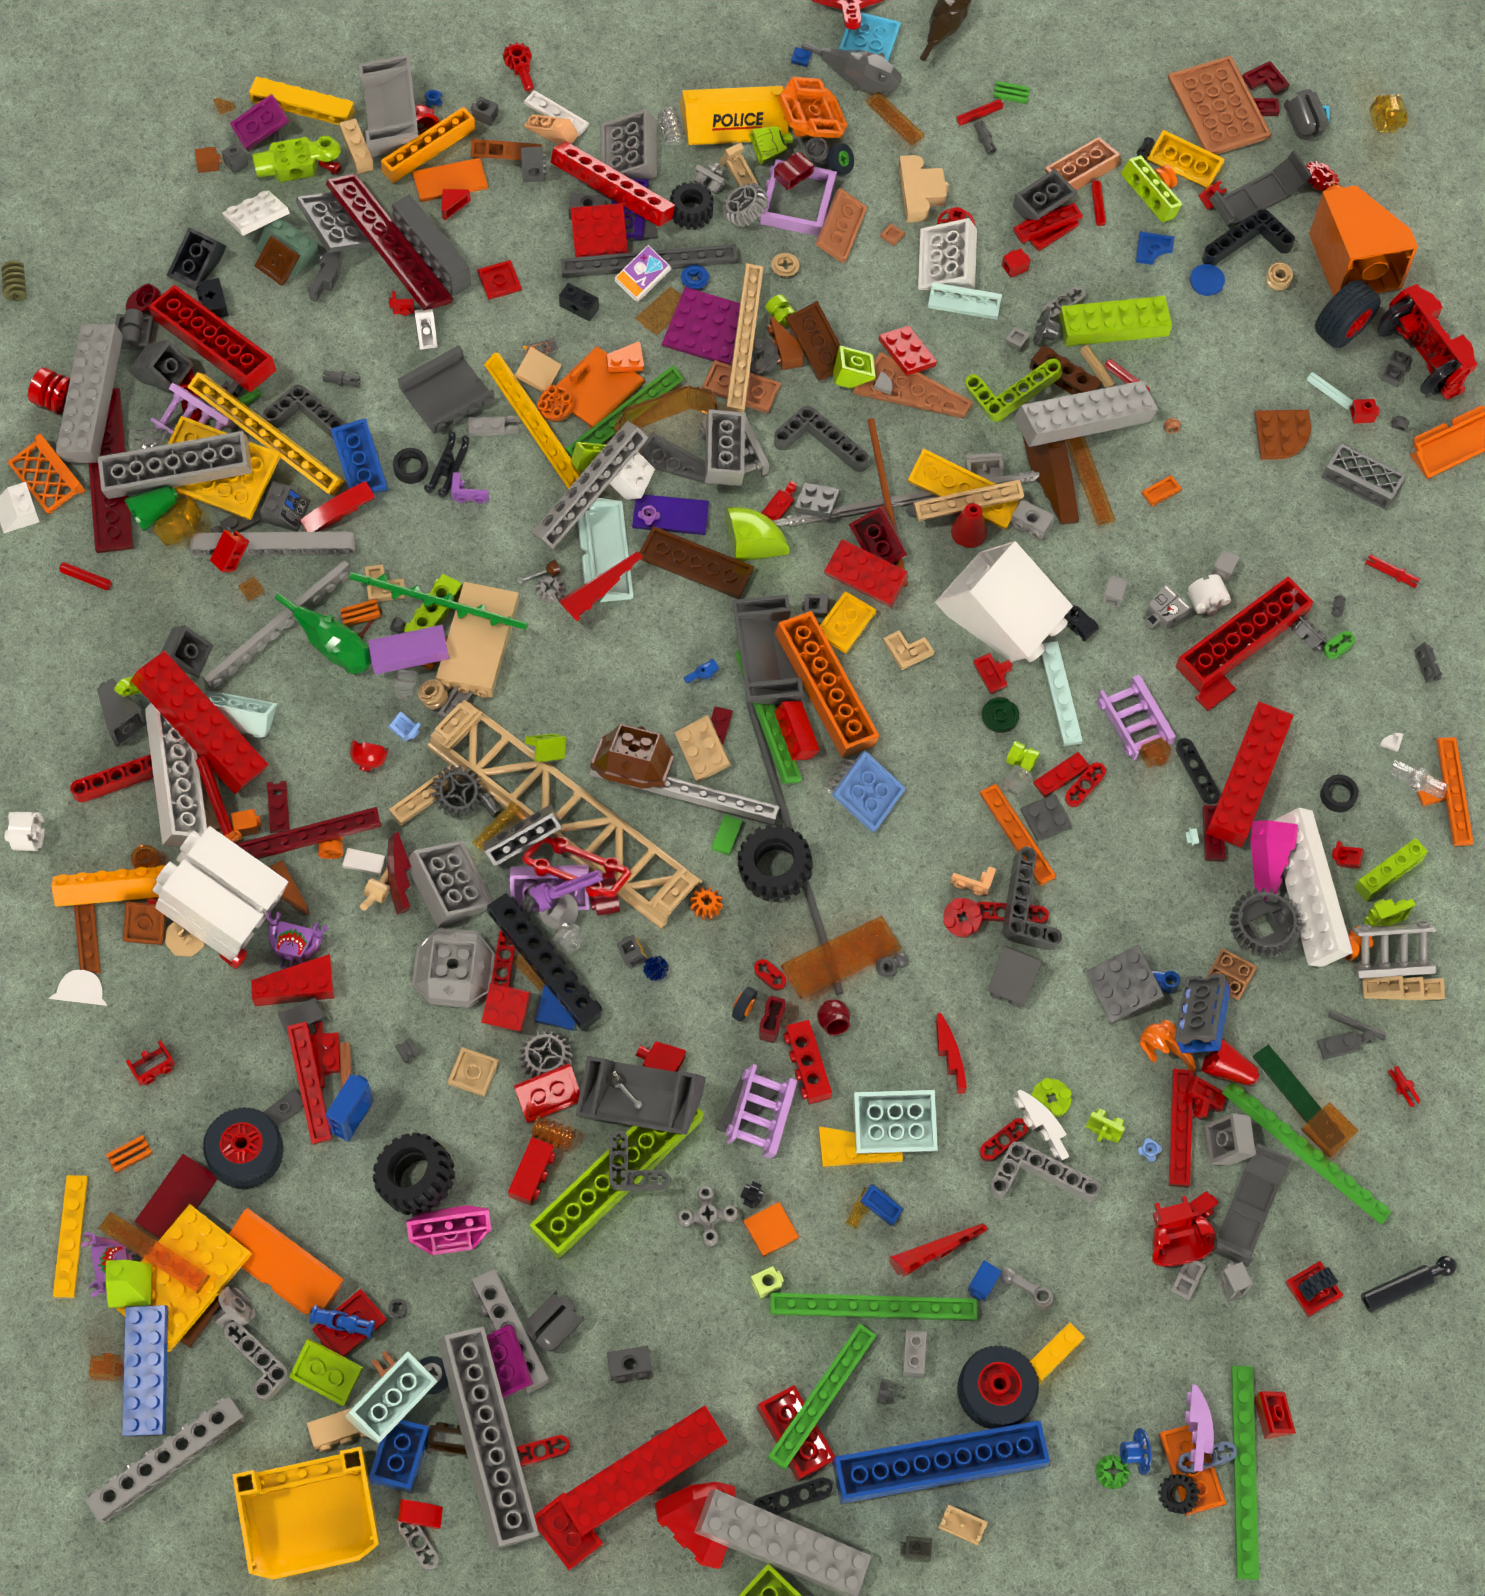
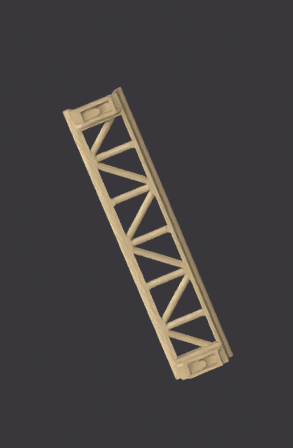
[427,700,703,929]

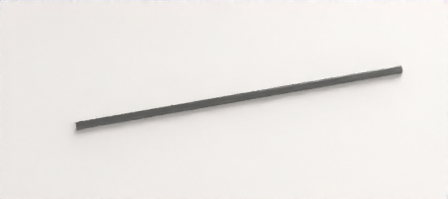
[746,702,844,995]

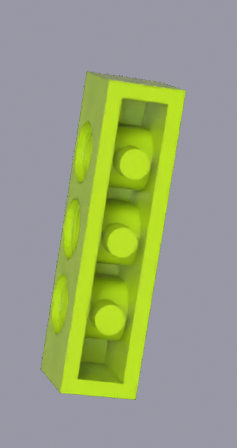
[1121,155,1183,223]
[404,574,462,633]
[1354,838,1428,902]

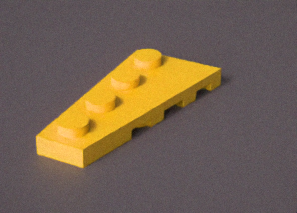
[819,1126,903,1167]

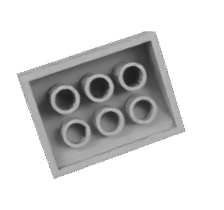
[601,109,657,179]
[408,841,493,928]

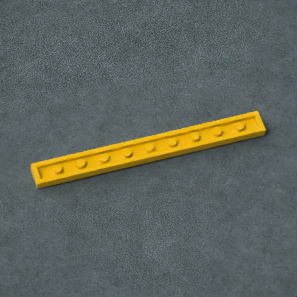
[484,352,581,489]

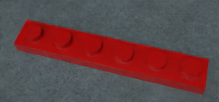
[287,1021,333,1144]
[1168,1068,1194,1188]

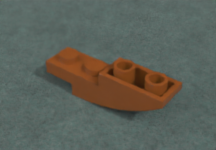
[471,139,542,160]

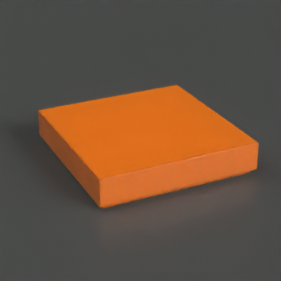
[743,1202,799,1257]

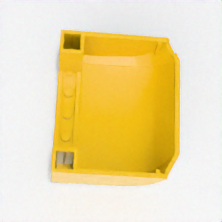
[232,1447,379,1580]

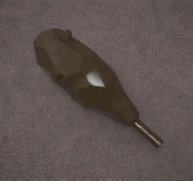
[920,0,972,61]

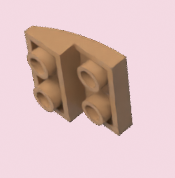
[1206,948,1257,1001]

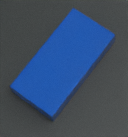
[860,1184,903,1226]

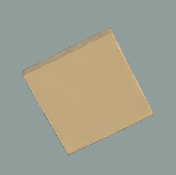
[515,347,562,393]
[447,1047,499,1097]

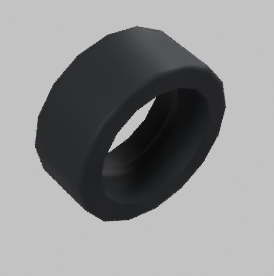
[393,448,428,484]
[1320,774,1359,813]

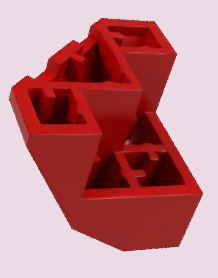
[655,1482,736,1569]

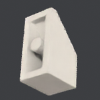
[414,308,438,350]

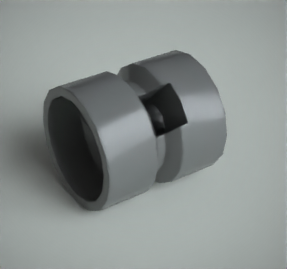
[805,137,829,168]

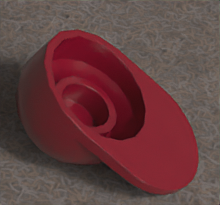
[126,283,161,312]

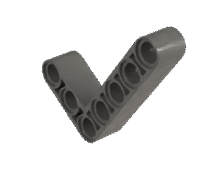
[263,384,347,440]
[774,406,869,472]
[1002,846,1062,950]

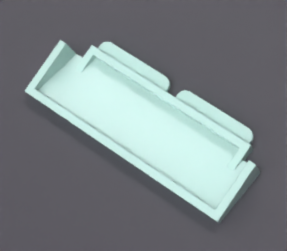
[577,498,634,602]

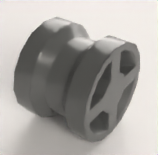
[395,1038,419,1063]

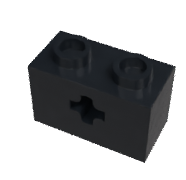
[196,278,229,318]
[559,283,599,322]

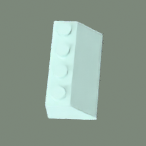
[202,689,278,738]
[344,1352,438,1443]

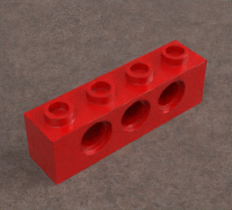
[783,1020,832,1105]

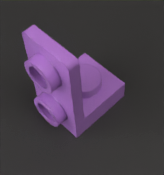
[451,473,489,504]

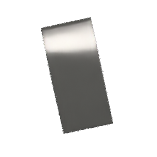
[1381,350,1411,387]

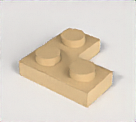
[365,565,406,602]
[883,630,934,670]

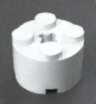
[1187,575,1231,616]
[5,812,45,851]

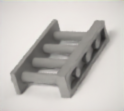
[699,416,769,487]
[1353,921,1436,978]

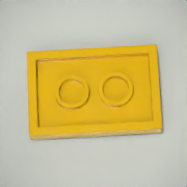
[820,591,876,654]

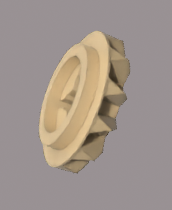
[771,253,799,279]

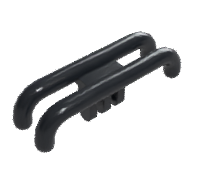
[424,431,469,498]

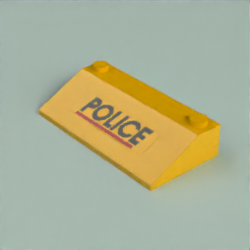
[680,86,789,145]

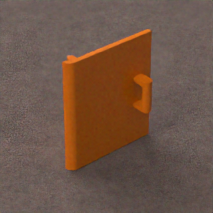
[556,346,645,429]

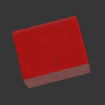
[1254,1391,1296,1439]

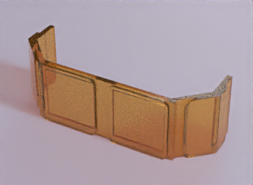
[614,385,717,435]

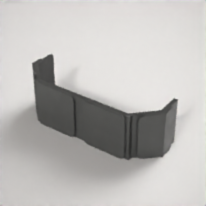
[1210,150,1311,225]
[1213,1144,1292,1267]

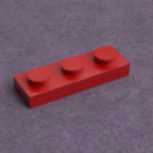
[1033,752,1090,798]

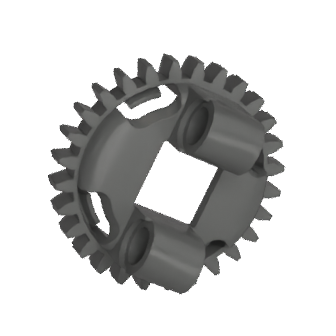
[1229,888,1303,958]

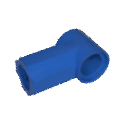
[1152,971,1180,994]

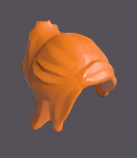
[1139,1020,1197,1072]

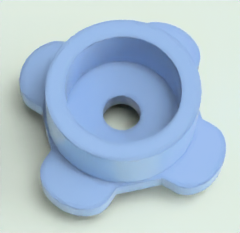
[1138,1138,1162,1162]

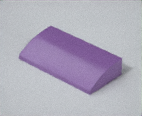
[369,625,449,675]

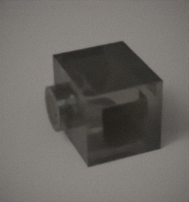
[900,1536,932,1563]

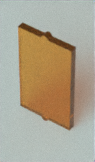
[635,286,682,336]

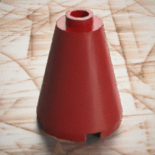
[951,503,987,548]
[1201,1039,1259,1086]

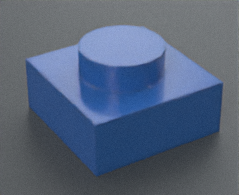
[791,47,812,67]

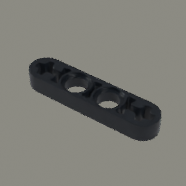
[1175,738,1220,804]
[753,1477,833,1514]

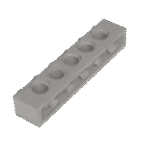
[471,1269,549,1394]

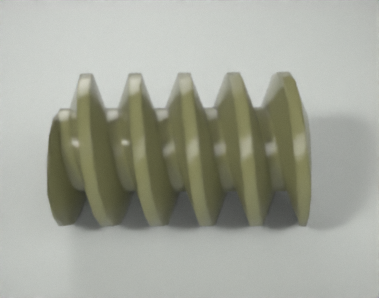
[1,260,26,301]

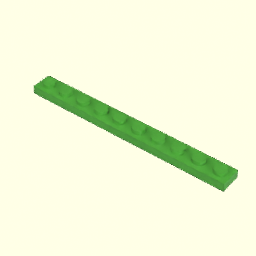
[1222,1082,1392,1225]
[770,1293,977,1321]
[1231,1366,1259,1580]

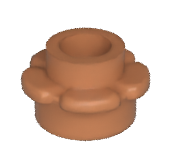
[1163,418,1181,433]

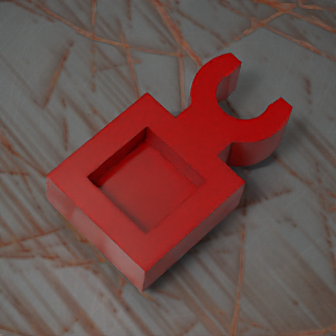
[1198,181,1227,210]

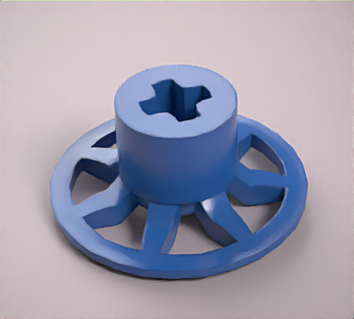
[1120,1428,1152,1475]

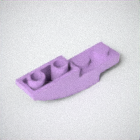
[1185,1384,1214,1471]

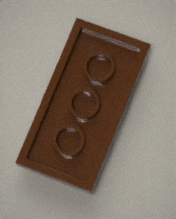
[786,301,841,381]

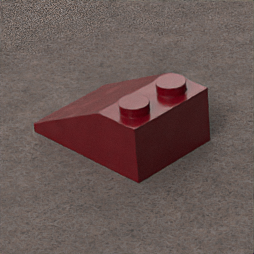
[848,505,908,564]

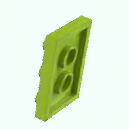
[289,1339,364,1407]

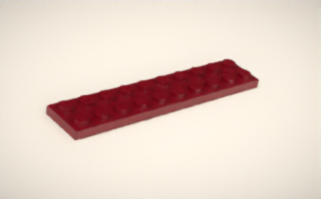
[325,173,453,310]
[88,388,134,553]

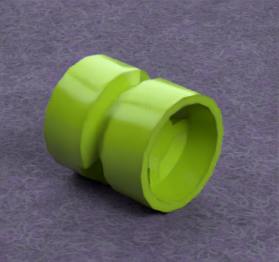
[765,294,796,327]
[1005,741,1040,774]

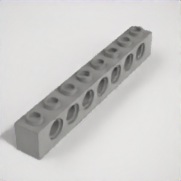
[532,421,648,549]
[85,1396,246,1524]

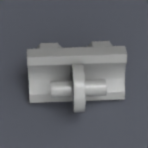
[694,163,727,194]

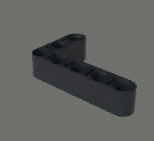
[1202,209,1295,265]

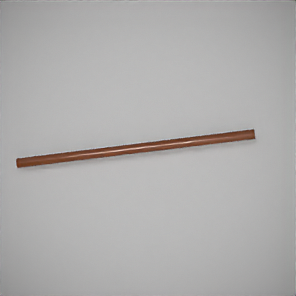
[867,418,908,587]

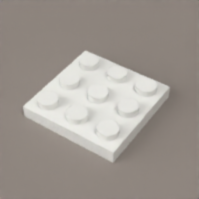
[222,190,289,236]

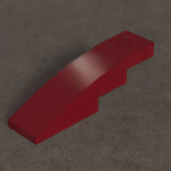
[387,832,411,915]

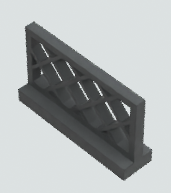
[1321,443,1406,511]

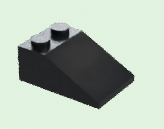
[167,227,227,290]

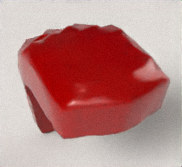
[219,948,247,969]

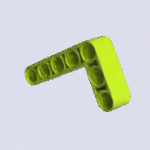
[965,359,1062,422]

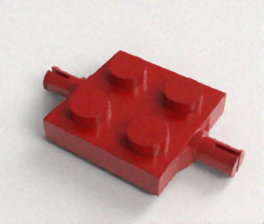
[311,1021,340,1088]

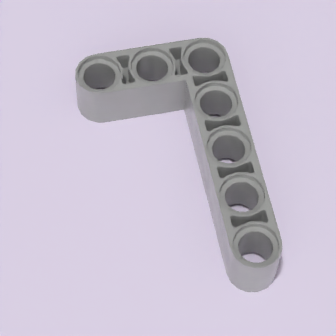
[989,1142,1100,1202]

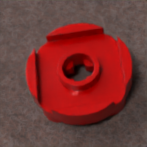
[943,898,983,938]

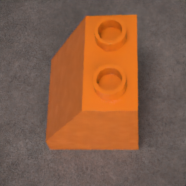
[1309,185,1418,296]

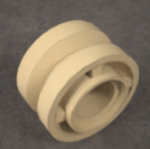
[1265,262,1293,290]
[418,679,448,710]

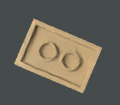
[674,715,731,782]

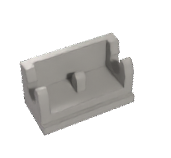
[964,453,1004,479]

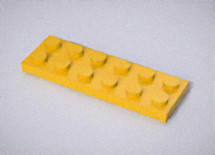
[907,448,1020,530]

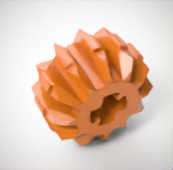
[690,887,723,920]

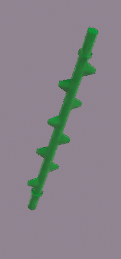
[349,572,528,630]

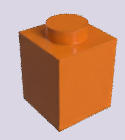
[231,809,262,836]

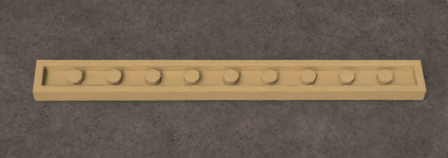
[726,263,763,413]

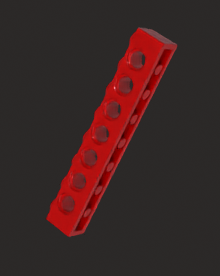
[550,141,675,227]

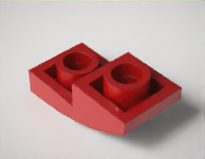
[398,1499,443,1529]

